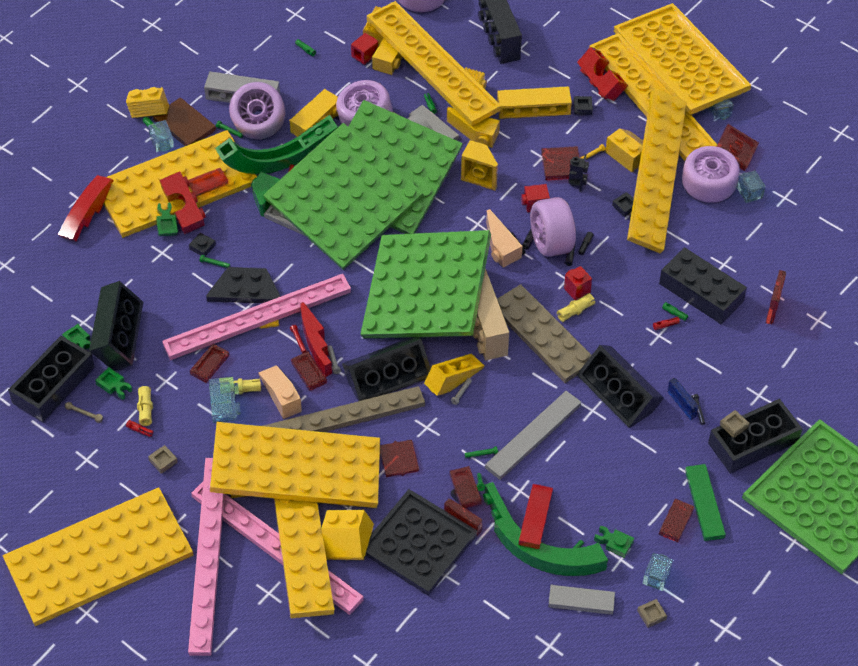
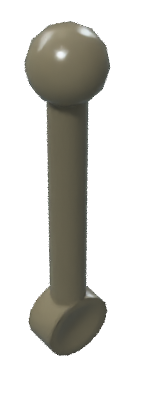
[65,402,103,423]

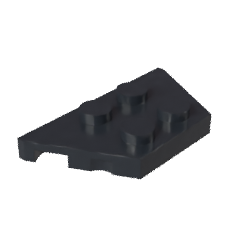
[206,267,281,303]

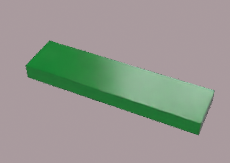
[685,464,726,541]

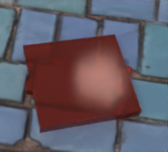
[380,440,419,477]

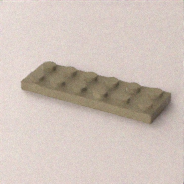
[497,284,591,383]

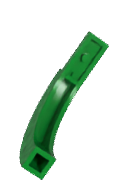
[215,115,338,174]
[483,482,608,576]

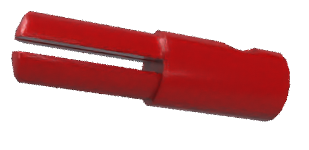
[653,317,680,330]
[126,420,153,437]

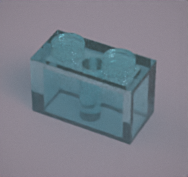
[209,377,241,423]

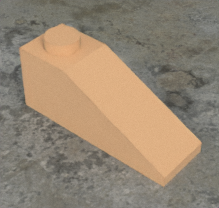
[486,209,522,267]
[259,365,302,419]

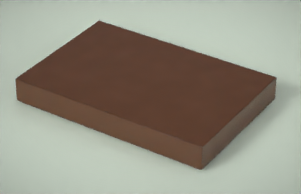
[153,97,216,146]

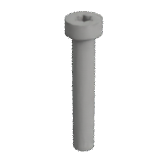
[328,346,341,374]
[451,378,472,405]

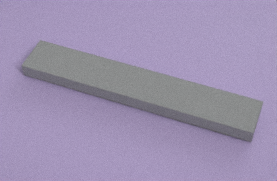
[485,391,581,480]

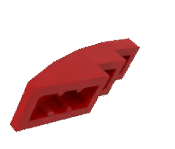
[58,175,114,242]
[300,302,332,377]
[518,484,553,549]

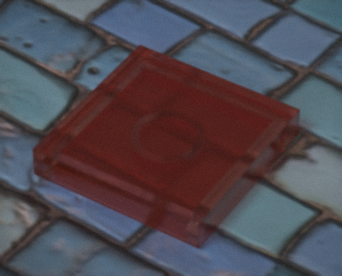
[716,124,759,171]
[541,146,579,180]
[766,270,786,324]

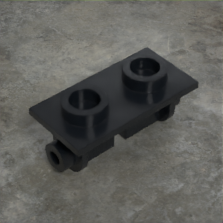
[568,154,589,192]

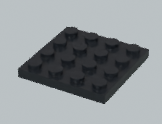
[365,489,477,596]

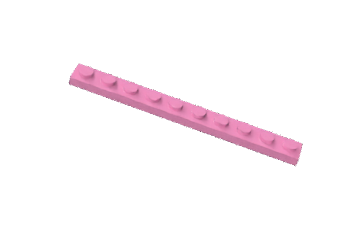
[162,274,351,360]
[188,458,225,656]
[191,482,364,615]

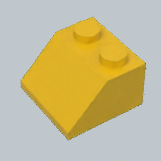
[605,128,643,172]
[461,140,498,191]
[321,510,374,560]

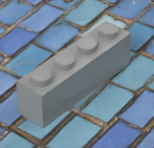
[204,72,280,103]

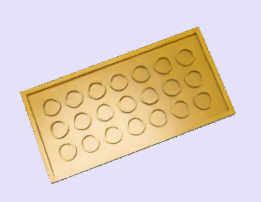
[614,3,751,115]
[103,130,257,238]
[210,422,380,508]
[2,487,194,626]

